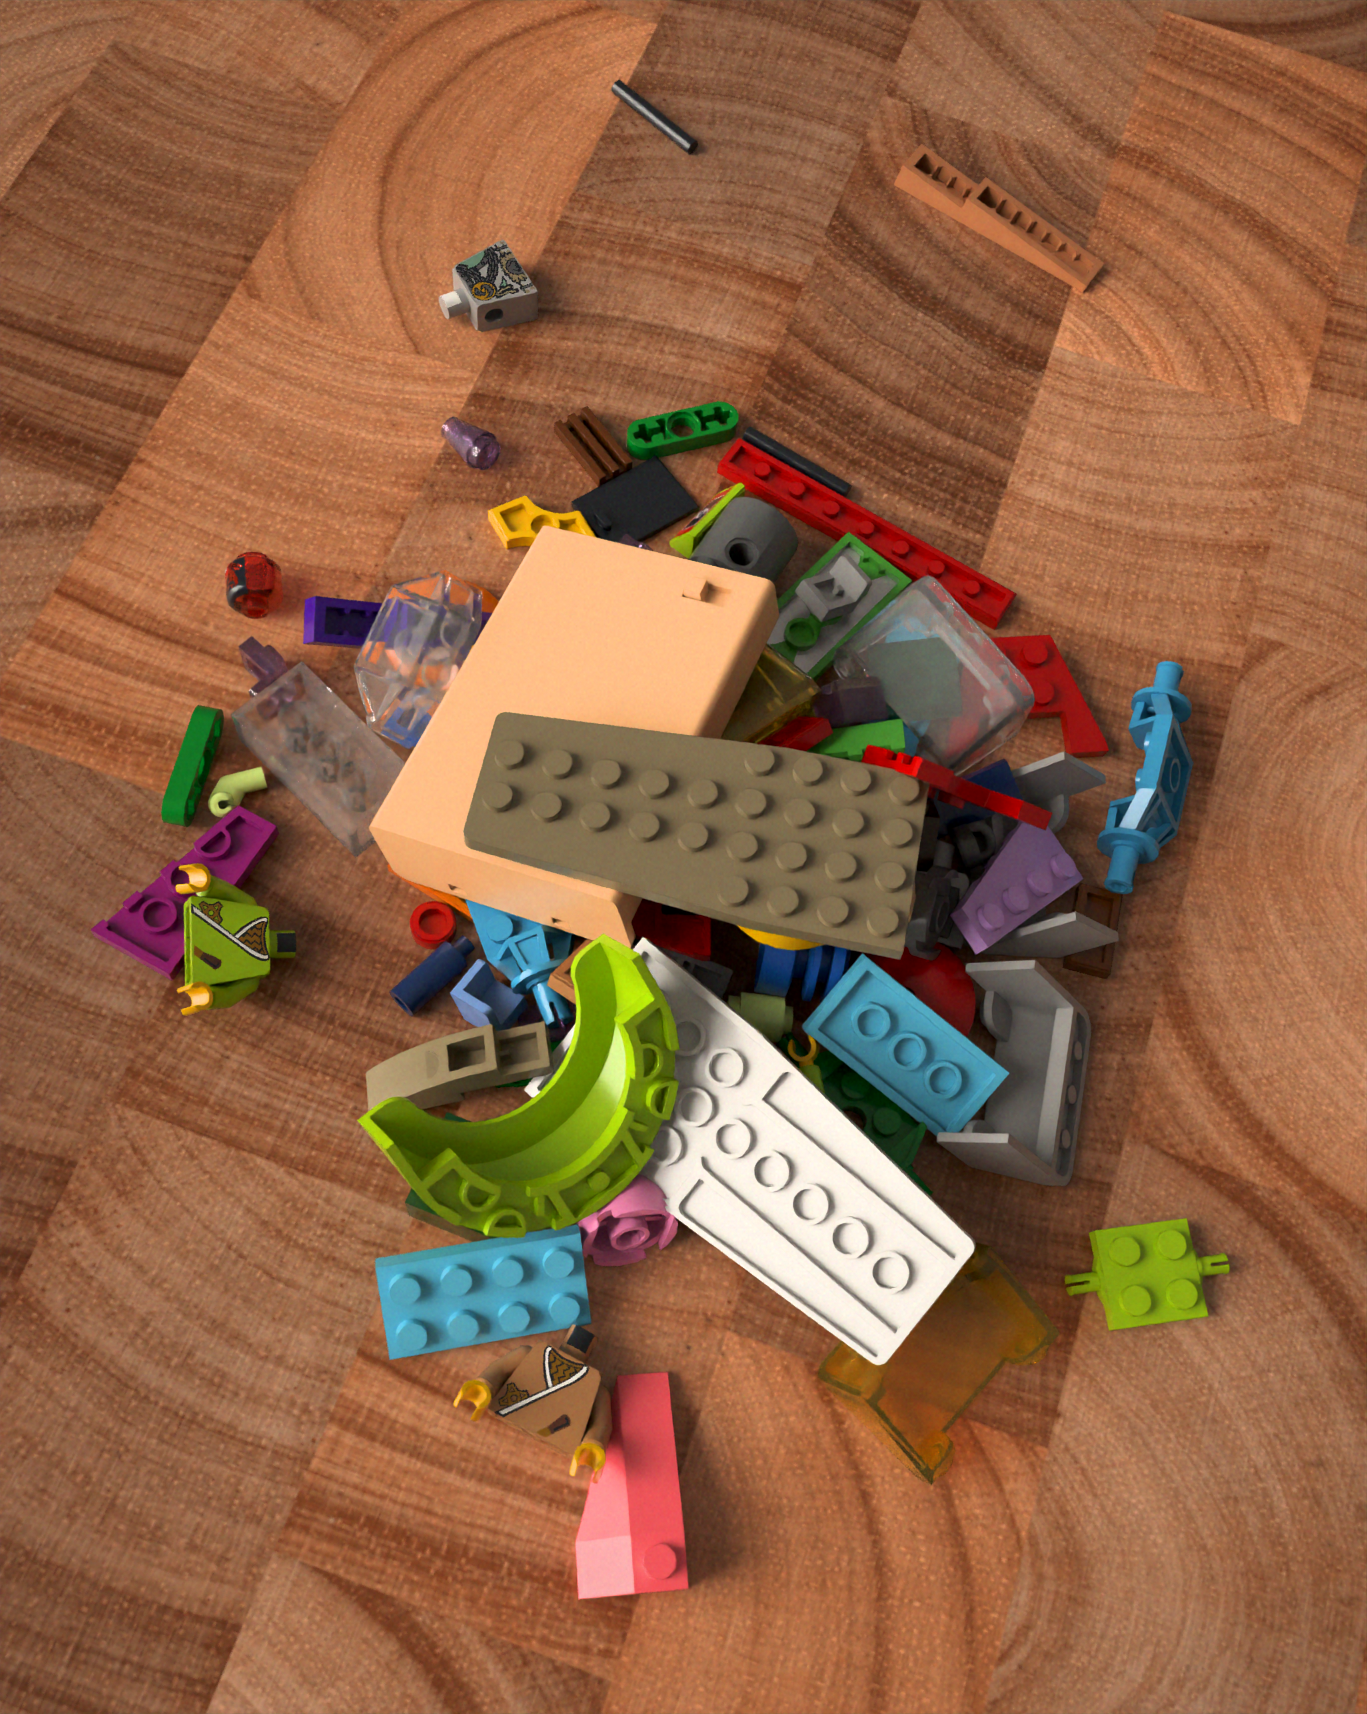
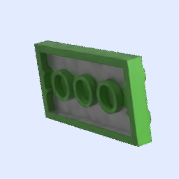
[762,532,912,690]

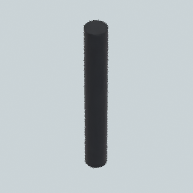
[611,80,698,154]
[742,426,852,497]

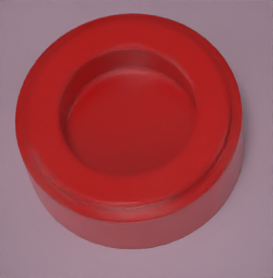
[410,901,457,950]

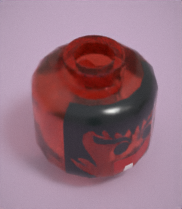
[225,552,283,619]

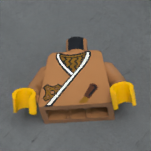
[453,1324,613,1483]

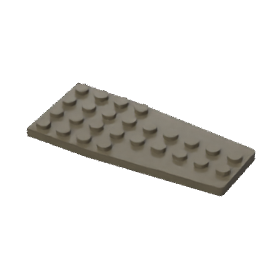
[463,712,929,960]

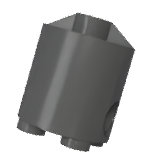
[688,497,799,583]

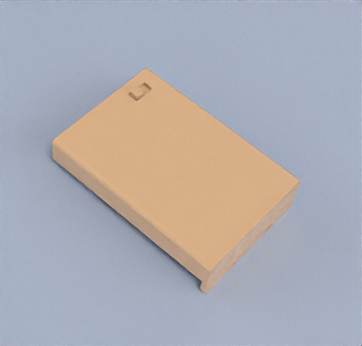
[369,526,779,948]

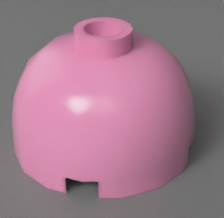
[576,1174,678,1266]

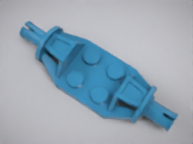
[1097,661,1193,894]
[465,899,575,1030]

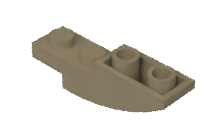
[366,1021,555,1111]

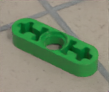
[626,402,739,461]
[161,705,224,827]

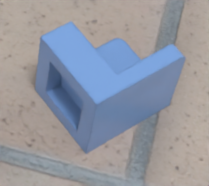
[450,959,529,1031]

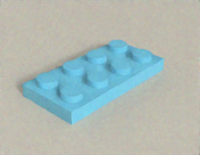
[802,953,1009,1136]
[375,1224,591,1360]

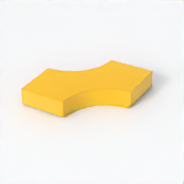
[488,496,597,549]

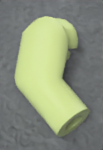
[208,766,267,818]

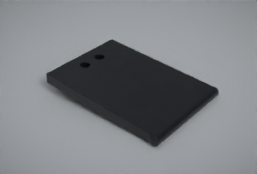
[571,456,700,547]

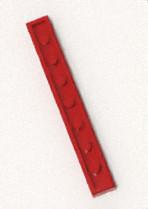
[717,438,1017,630]

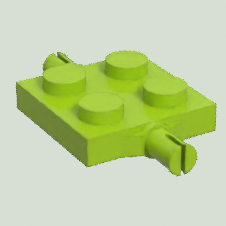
[1065,1218,1230,1331]

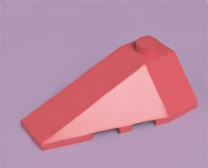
[575,1372,688,1599]

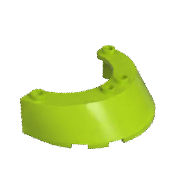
[358,934,680,1238]

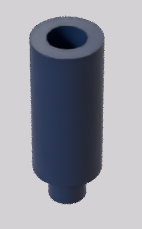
[389,935,475,1016]

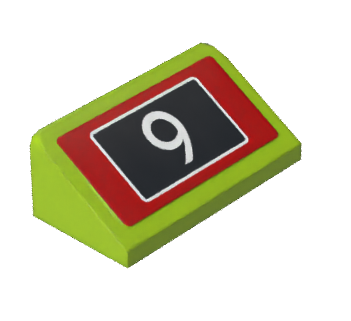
[669,482,745,559]

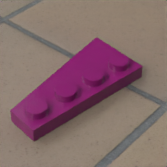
[90,805,279,981]

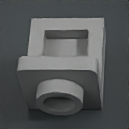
[795,554,872,622]

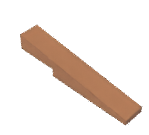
[894,144,1104,292]

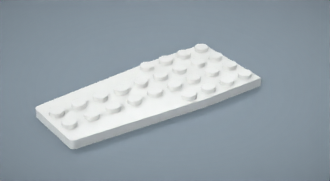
[524,937,976,1365]

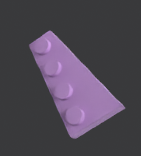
[950,821,1083,954]

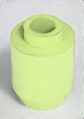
[727,992,793,1043]

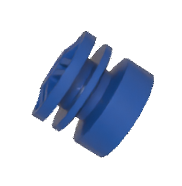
[754,943,851,1003]

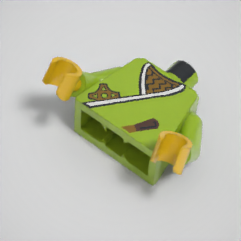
[175,863,296,1016]

